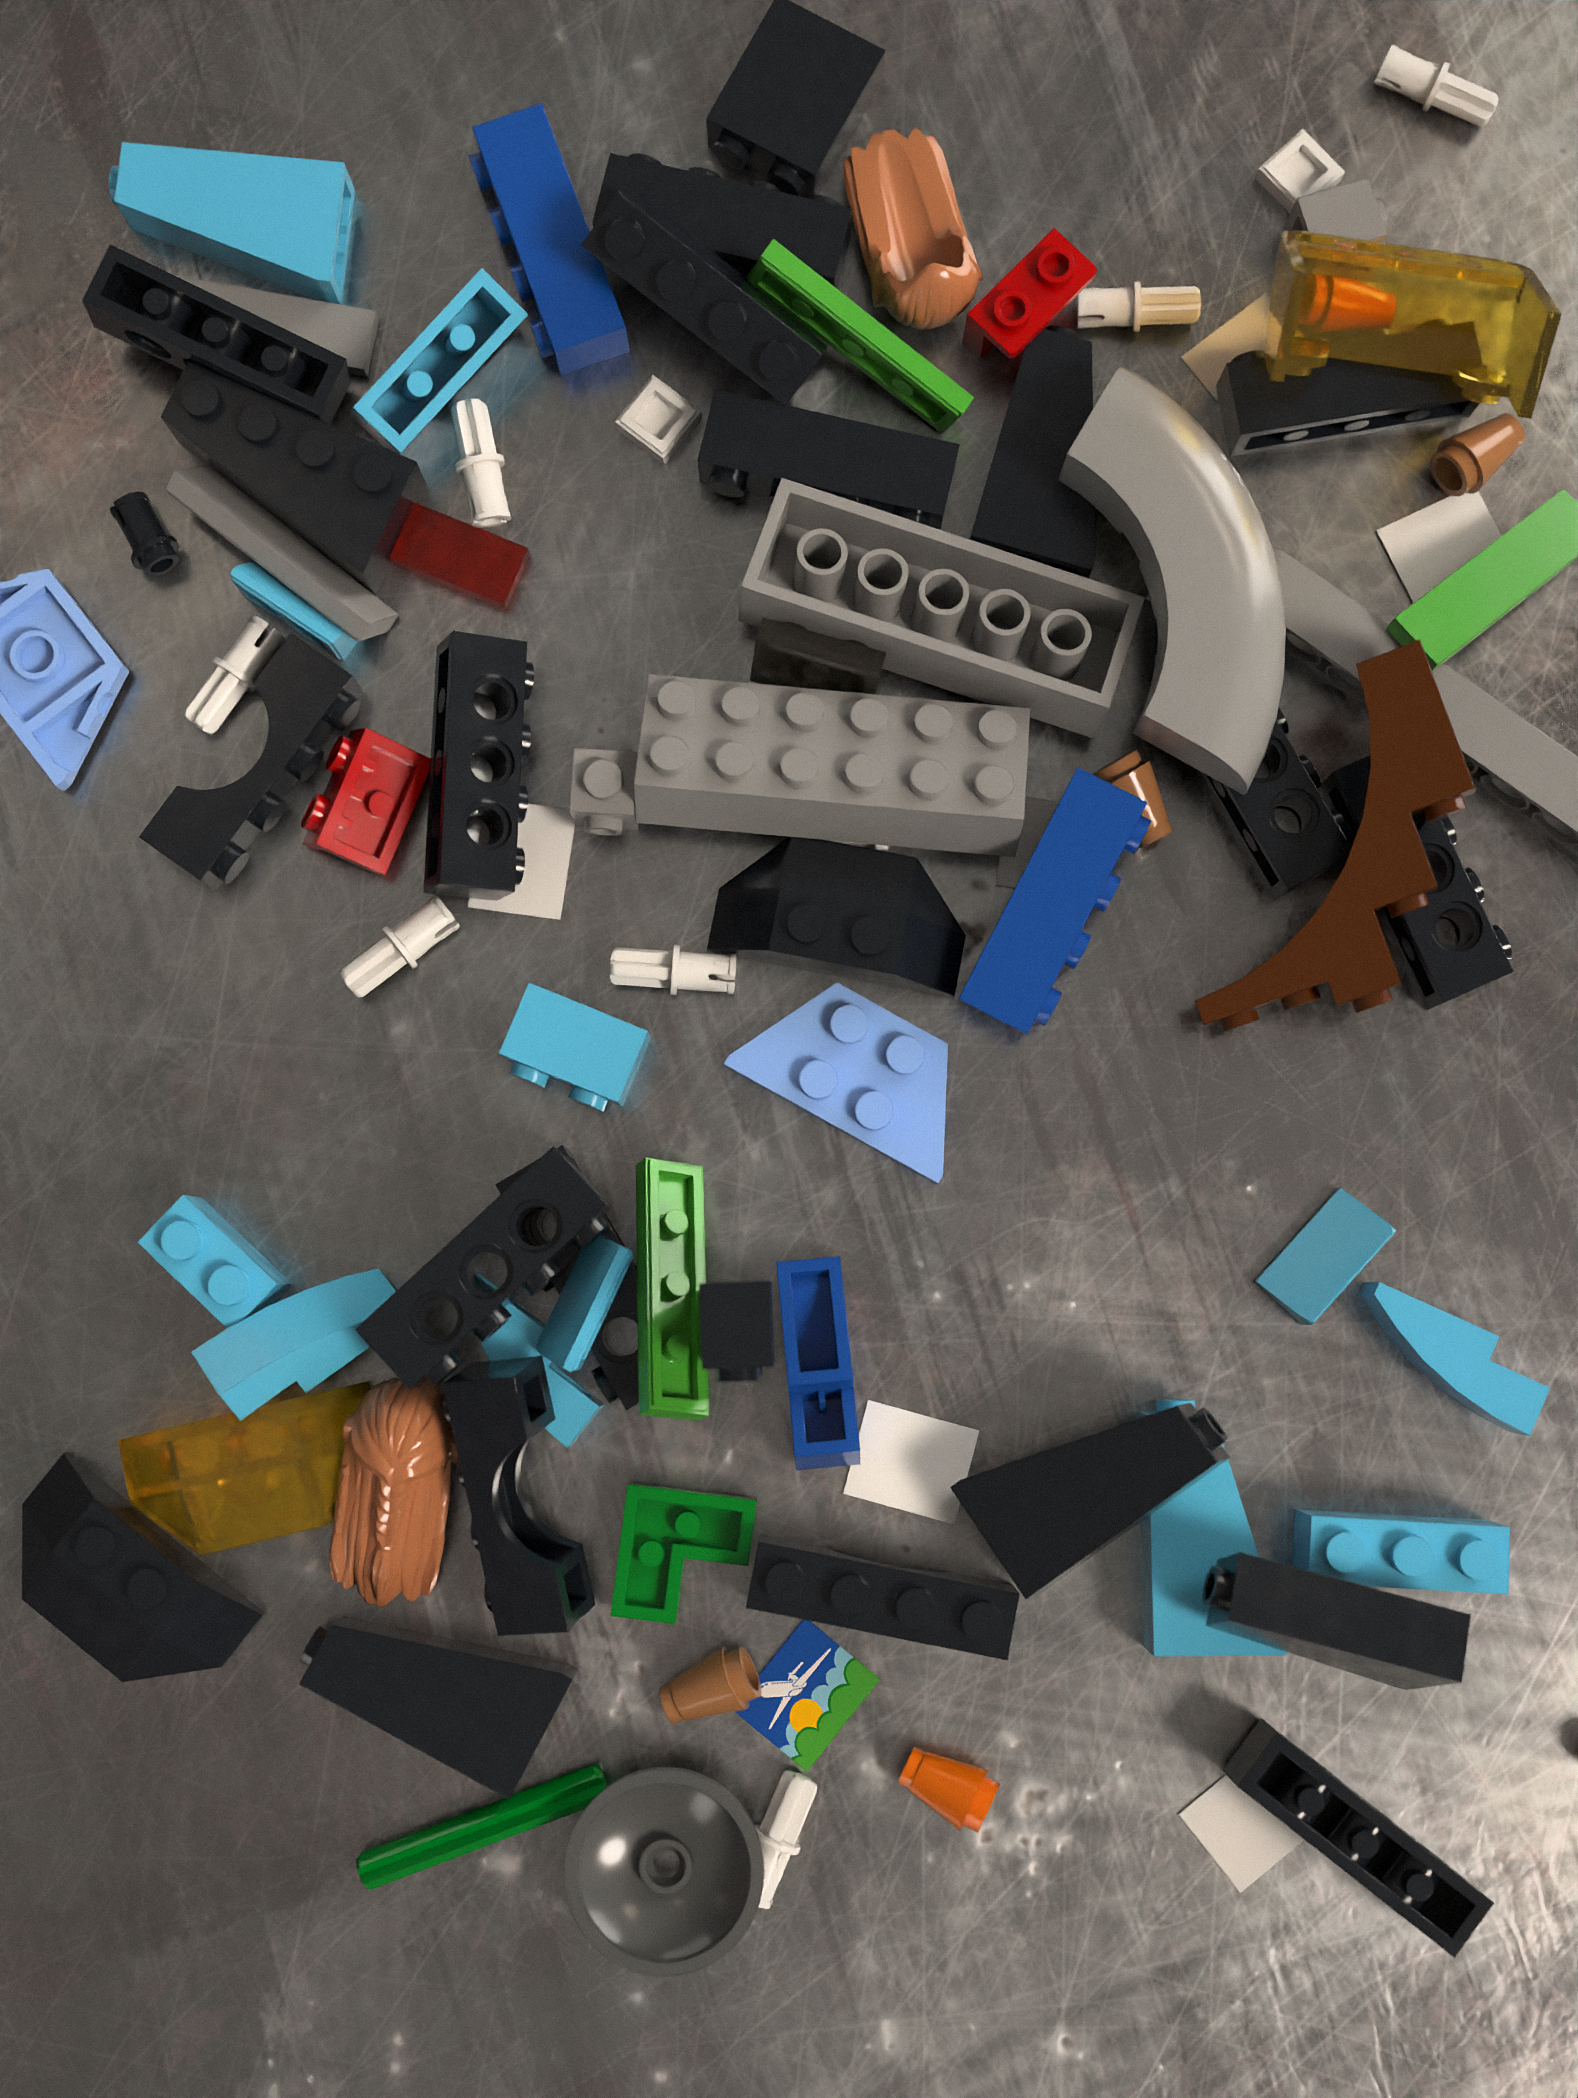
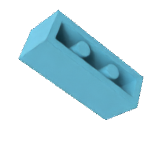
[349,268,528,454]
[1293,1509,1510,1595]

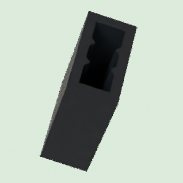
[706,0,886,198]

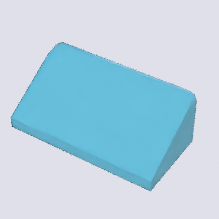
[230,561,358,660]
[1254,1187,1396,1325]
[536,1235,635,1372]

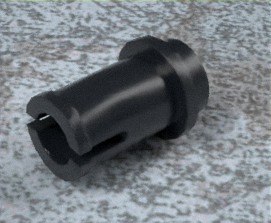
[110,491,179,577]

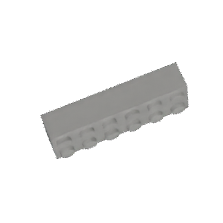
[738,478,1145,739]
[634,674,1030,857]

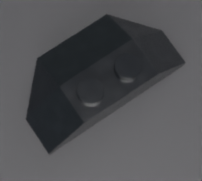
[707,837,966,998]
[22,1452,265,1682]

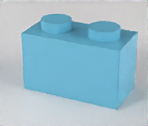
[499,983,651,1112]
[137,1194,293,1328]

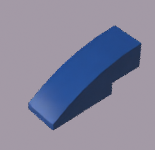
[776,1256,860,1471]

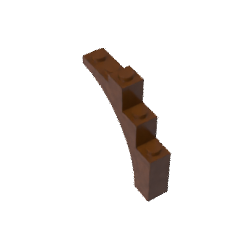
[1195,639,1475,1032]

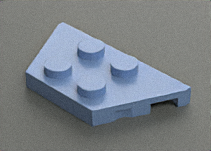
[0,569,130,791]
[724,982,948,1185]

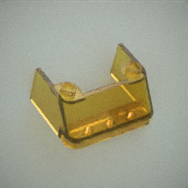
[1264,230,1562,419]

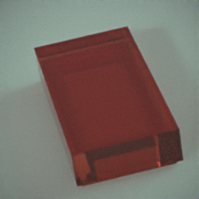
[389,502,530,610]

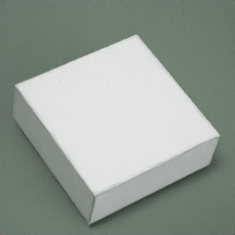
[1255,129,1345,214]
[615,375,702,466]

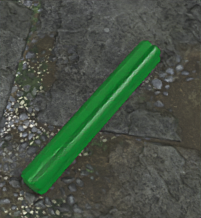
[356,1765,608,1890]

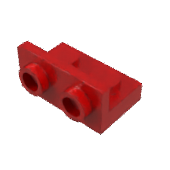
[962,228,1097,360]
[301,728,431,875]

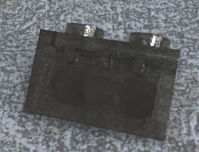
[750,617,886,695]

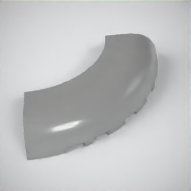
[1058,365,1286,795]

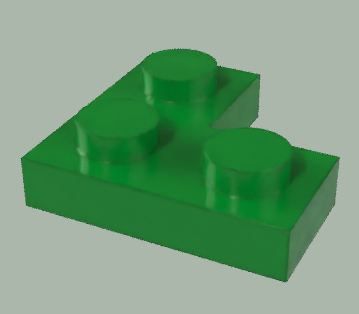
[610,1482,757,1624]

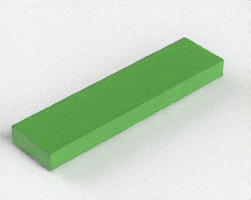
[746,239,974,432]
[1386,489,1578,672]
[636,1157,709,1421]

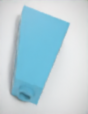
[109,142,355,305]
[1139,1399,1286,1656]

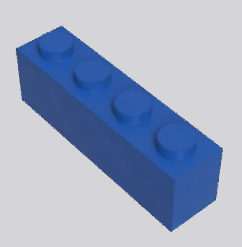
[468,103,630,376]
[959,767,1152,1034]

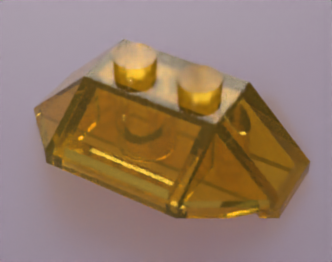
[118,1380,373,1555]

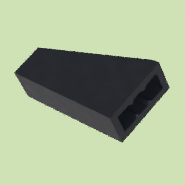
[970,325,1096,579]
[950,1403,1230,1599]
[1202,1552,1471,1690]
[299,1616,578,1800]

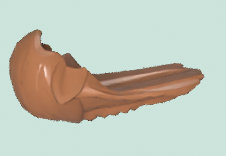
[844,129,983,330]
[329,1378,458,1607]

